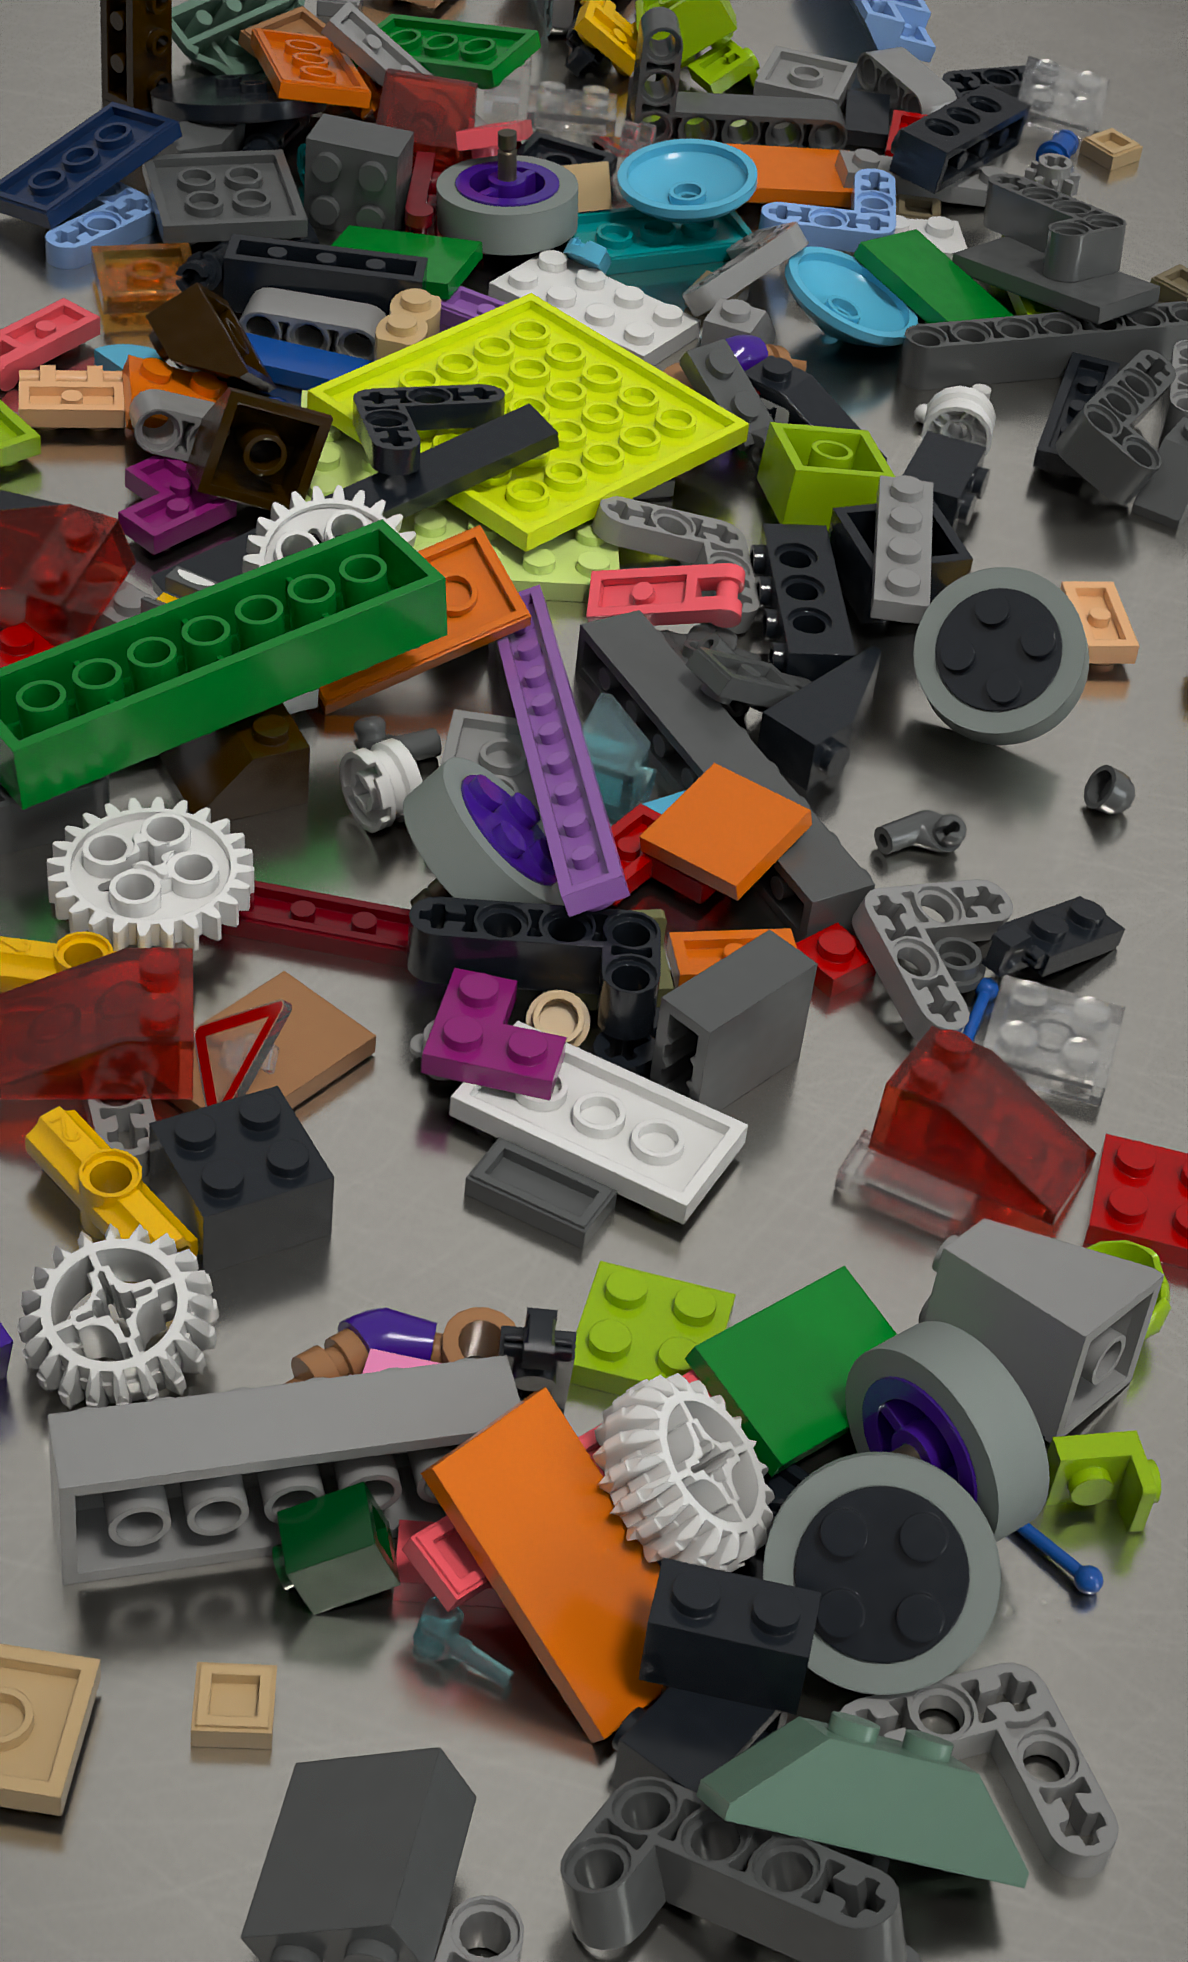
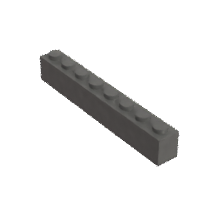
[575,610,875,942]

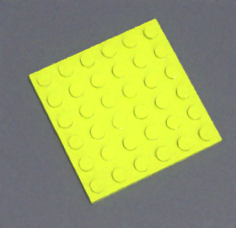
[307,293,749,552]

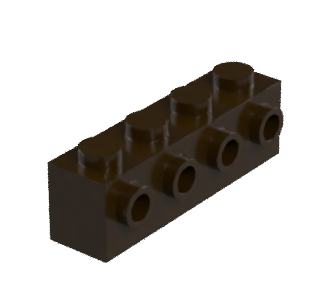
[100,0,172,110]

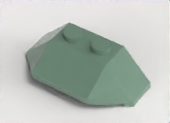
[172,0,305,76]
[696,1711,1029,1889]

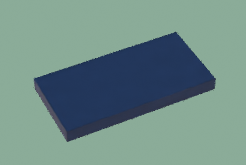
[0,102,182,230]

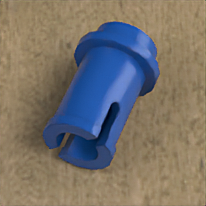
[1035,129,1079,162]

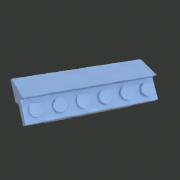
[848,0,936,63]

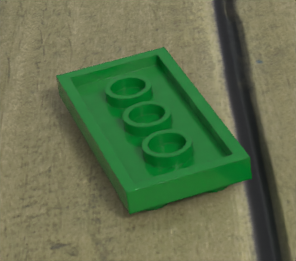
[351,14,541,90]

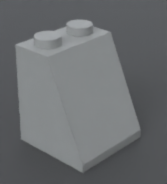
[918,1218,1164,1443]

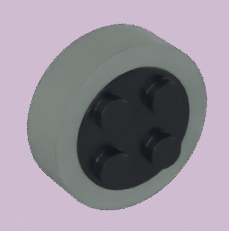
[913,567,1089,745]
[763,1452,1001,1695]

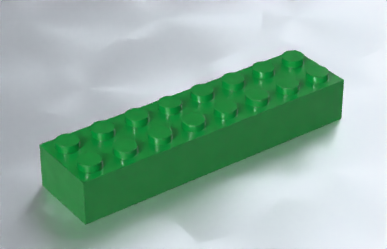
[0,519,448,810]

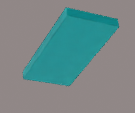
[563,207,752,275]

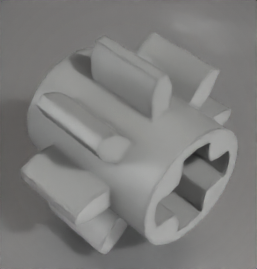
[1024,153,1081,197]

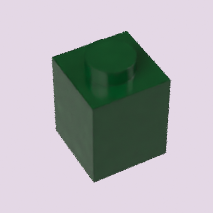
[272,1481,401,1615]

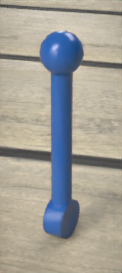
[945,977,999,1072]
[1016,1523,1104,1595]

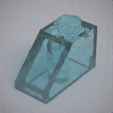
[582,692,656,821]

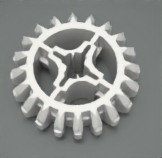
[17,1223,219,1410]
[593,1373,775,1572]

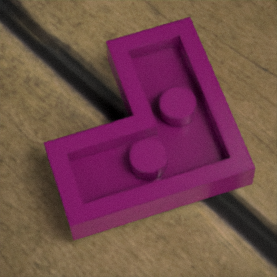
[118,455,237,555]
[421,968,567,1100]

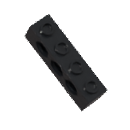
[889,84,1031,194]
[750,523,856,682]

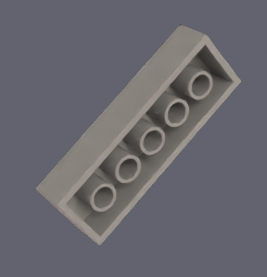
[48,1355,520,1585]

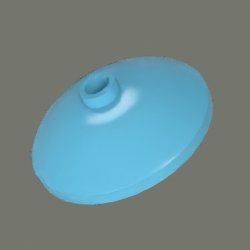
[617,139,758,224]
[785,246,918,347]

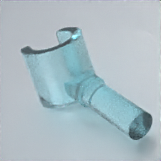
[413,1597,514,1689]

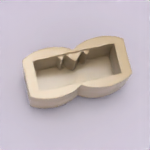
[374,288,441,361]

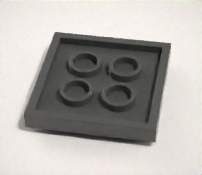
[142,149,308,246]

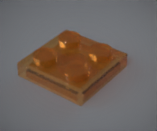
[91,243,192,317]

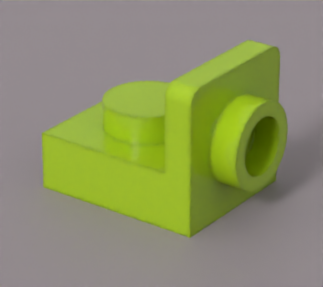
[687,39,760,94]
[1045,1430,1161,1532]

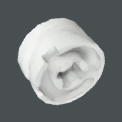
[921,386,996,456]
[340,738,423,833]

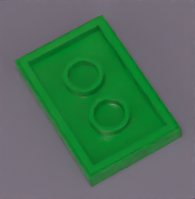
[331,225,483,300]
[853,229,1014,324]
[685,1265,897,1477]

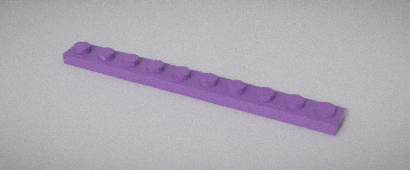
[497,585,630,917]

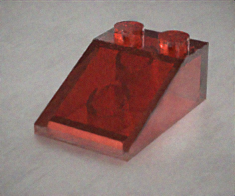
[0,504,136,643]
[0,947,194,1100]
[868,1026,1097,1226]

